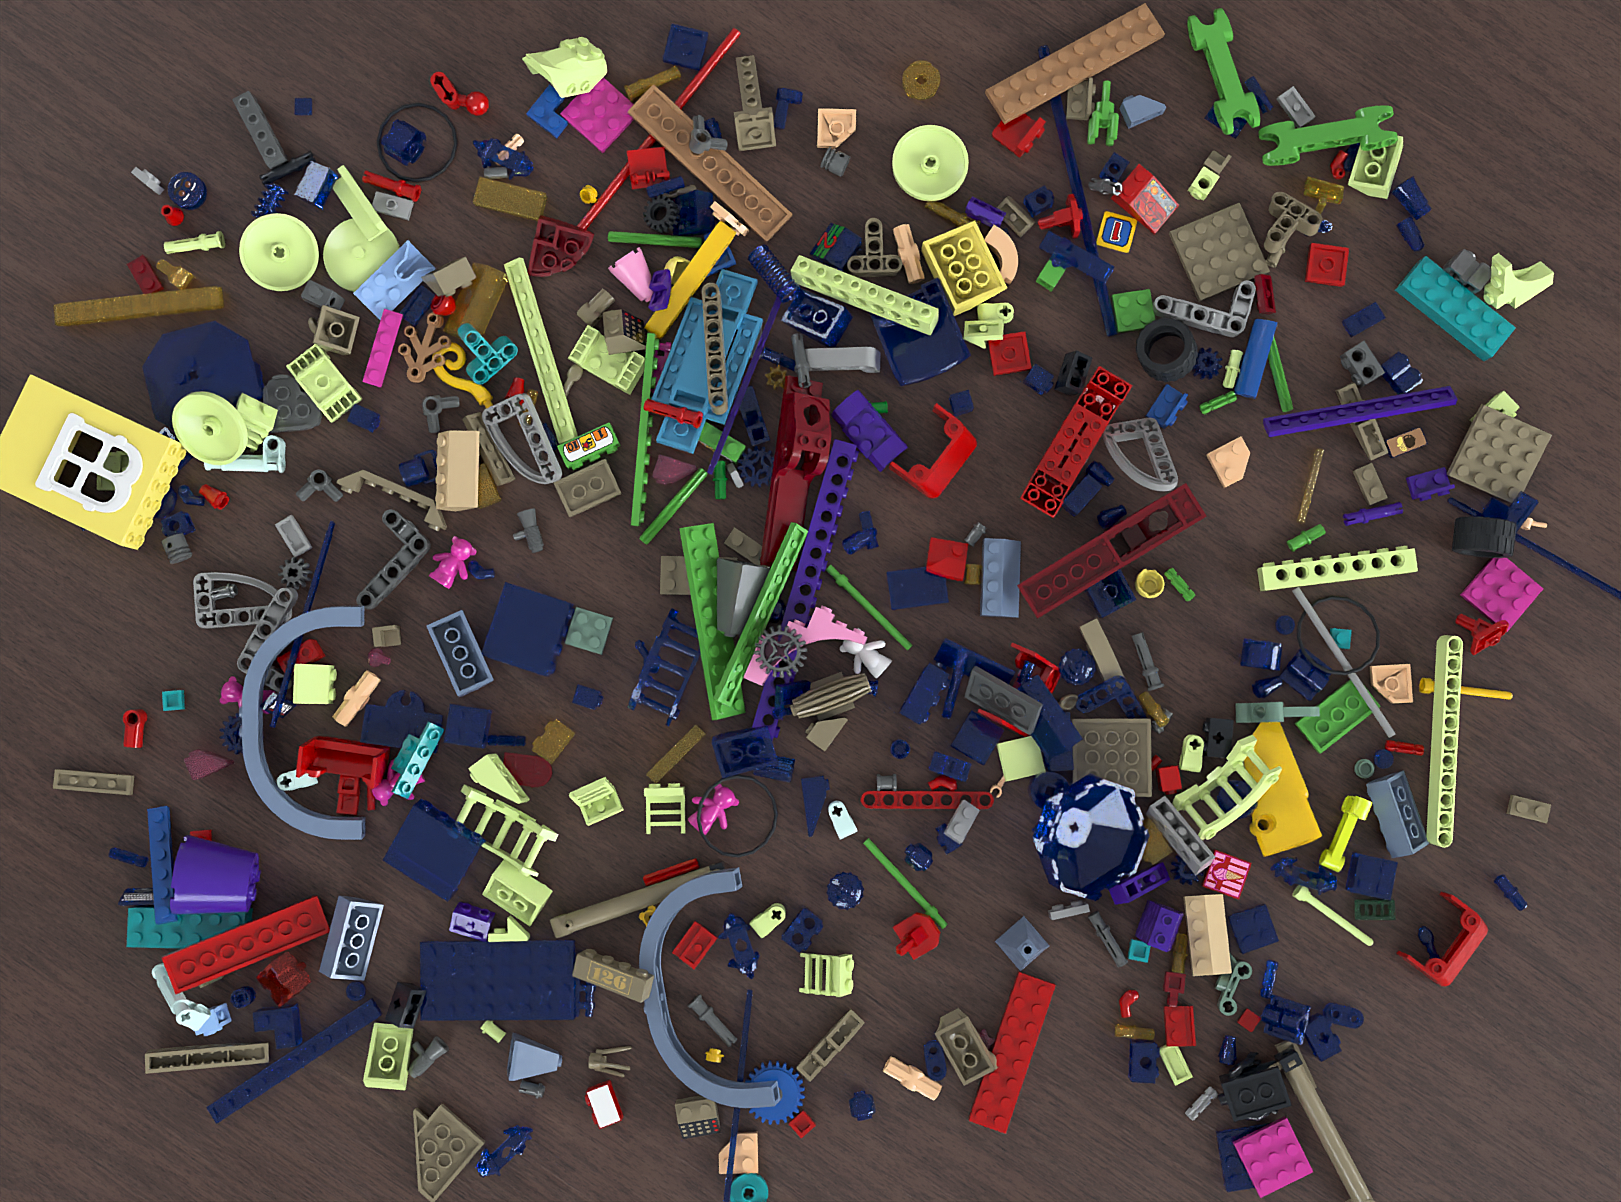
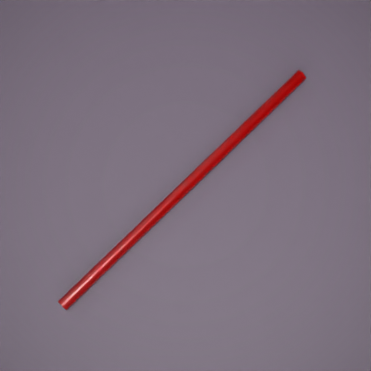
[577,28,741,230]

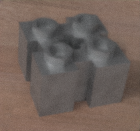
[1442,249,1491,294]

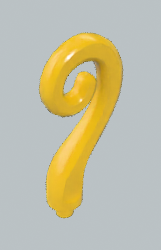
[432,342,493,409]

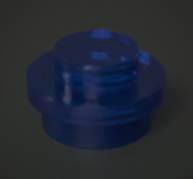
[1275,616,1295,635]
[1374,749,1394,769]
[346,981,366,1001]

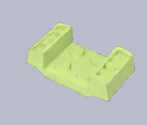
[568,325,645,395]
[286,344,363,423]

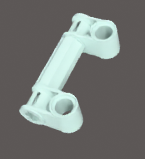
[204,435,286,473]
[151,963,211,1031]

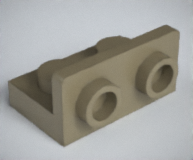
[1065,77,1096,120]

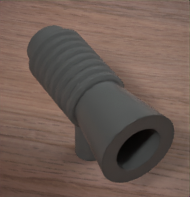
[513,508,544,553]
[407,1036,449,1078]

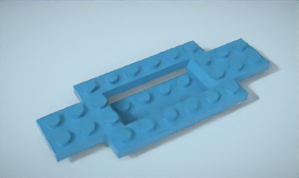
[651,269,763,454]

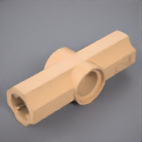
[893,224,925,284]
[332,670,381,726]
[883,1056,942,1101]

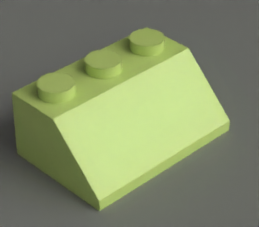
[1348,136,1403,199]
[482,859,553,926]

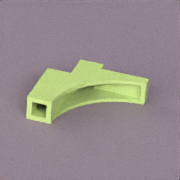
[1483,253,1554,309]

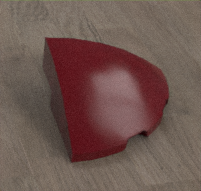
[528,215,594,277]

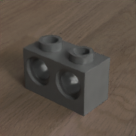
[1339,341,1385,388]

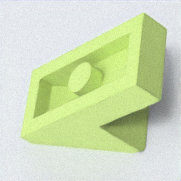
[964,319,1004,349]
[488,916,530,942]

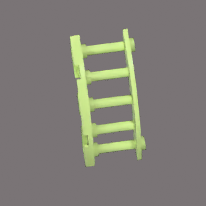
[1172,734,1282,840]
[443,784,558,877]

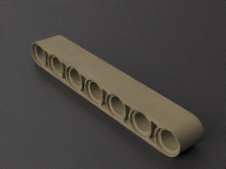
[702,283,728,415]

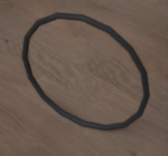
[377,102,457,182]
[1297,596,1380,675]
[697,774,778,858]

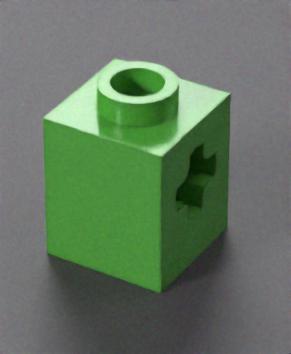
[1036,258,1066,292]

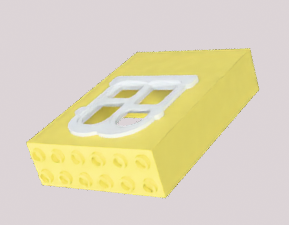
[0,374,186,550]

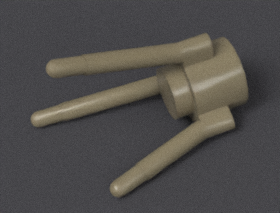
[589,1046,631,1077]

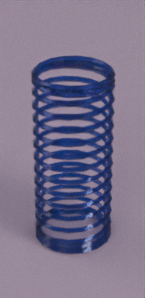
[748,244,800,303]

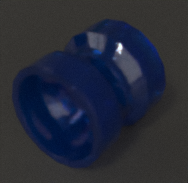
[890,739,910,759]
[230,986,256,1009]

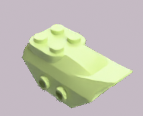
[522,37,607,98]

